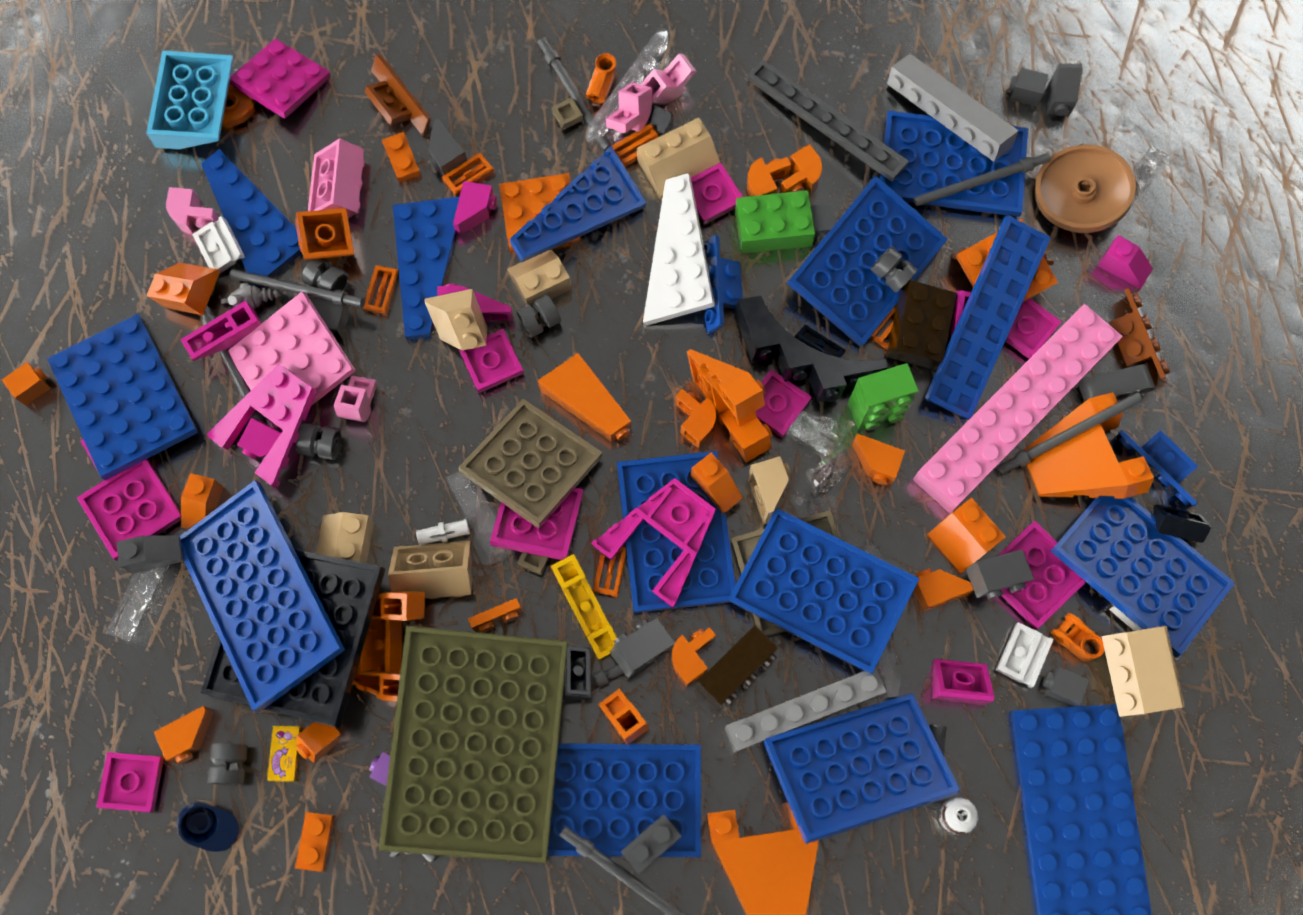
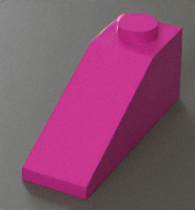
[437,283,514,322]
[180,301,262,361]

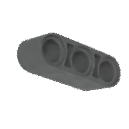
[1078,364,1156,402]

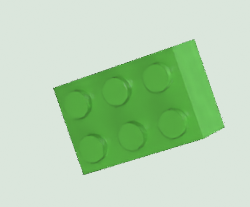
[735,190,815,254]
[848,363,918,431]

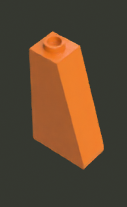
[537,353,632,443]

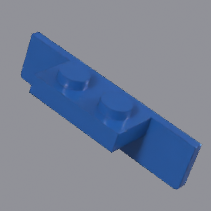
[703,235,743,333]
[1119,429,1198,507]

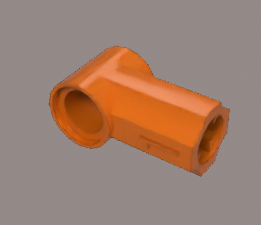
[586,53,617,105]

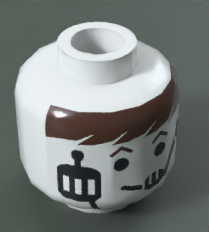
[939,798,978,834]

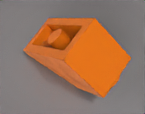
[852,433,905,485]
[691,452,743,514]
[181,473,224,530]
[914,568,974,612]
[154,706,214,764]

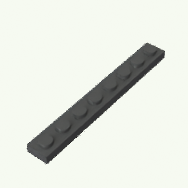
[748,59,909,182]

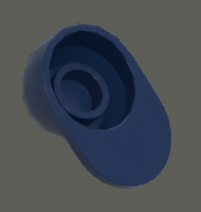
[176,801,239,852]

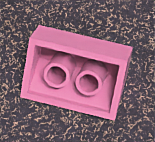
[308,138,365,218]

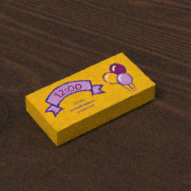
[267,726,302,782]

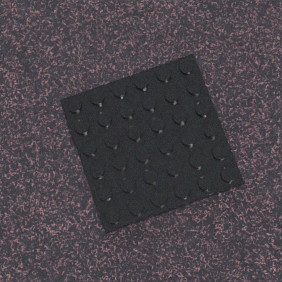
[201,549,386,728]

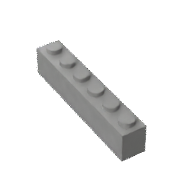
[887,54,1018,161]
[725,667,886,753]

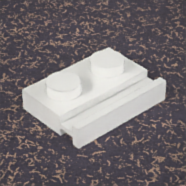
[192,216,245,274]
[995,622,1054,688]

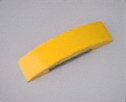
[551,554,617,660]

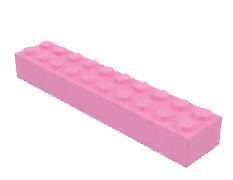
[913,304,1123,514]

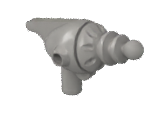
[220,283,281,309]

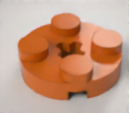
[222,82,256,128]

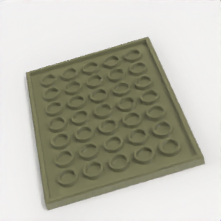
[378,626,568,864]

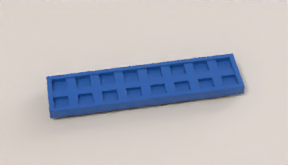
[924,216,1051,419]

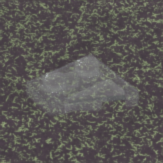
[786,412,855,462]

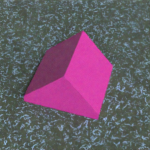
[932,659,994,705]

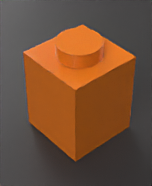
[2,362,51,406]
[296,722,341,763]

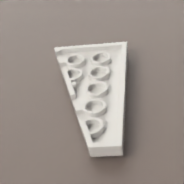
[643,173,715,326]

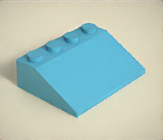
[146,50,234,149]

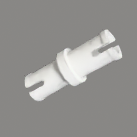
[416,518,470,546]

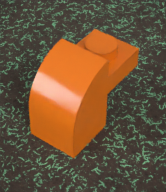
[780,144,822,195]
[746,157,791,196]
[675,389,716,449]
[672,627,716,688]
[598,688,650,745]

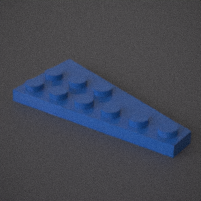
[510,146,647,263]
[201,149,302,289]
[393,196,460,340]

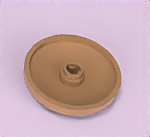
[1035,144,1136,233]

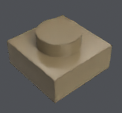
[551,97,583,130]
[517,552,549,576]

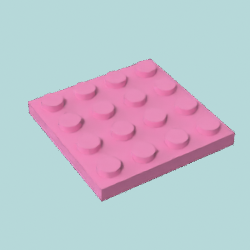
[228,292,356,430]

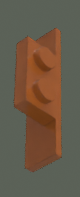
[365,54,431,136]
[1109,288,1171,382]

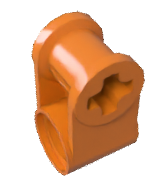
[1051,613,1105,663]

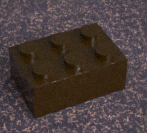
[886,280,957,369]
[696,625,778,710]

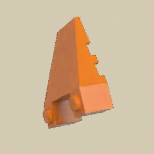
[686,349,773,463]
[1024,392,1154,499]
[353,591,425,702]
[707,802,819,915]

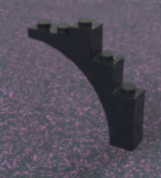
[734,296,889,402]

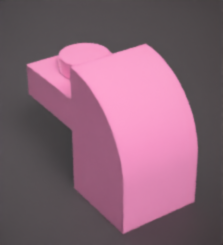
[641,54,697,104]
[606,82,652,133]
[166,187,219,234]
[334,376,377,422]

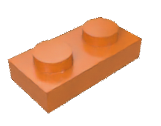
[382,132,421,183]
[468,598,523,633]
[295,812,335,872]

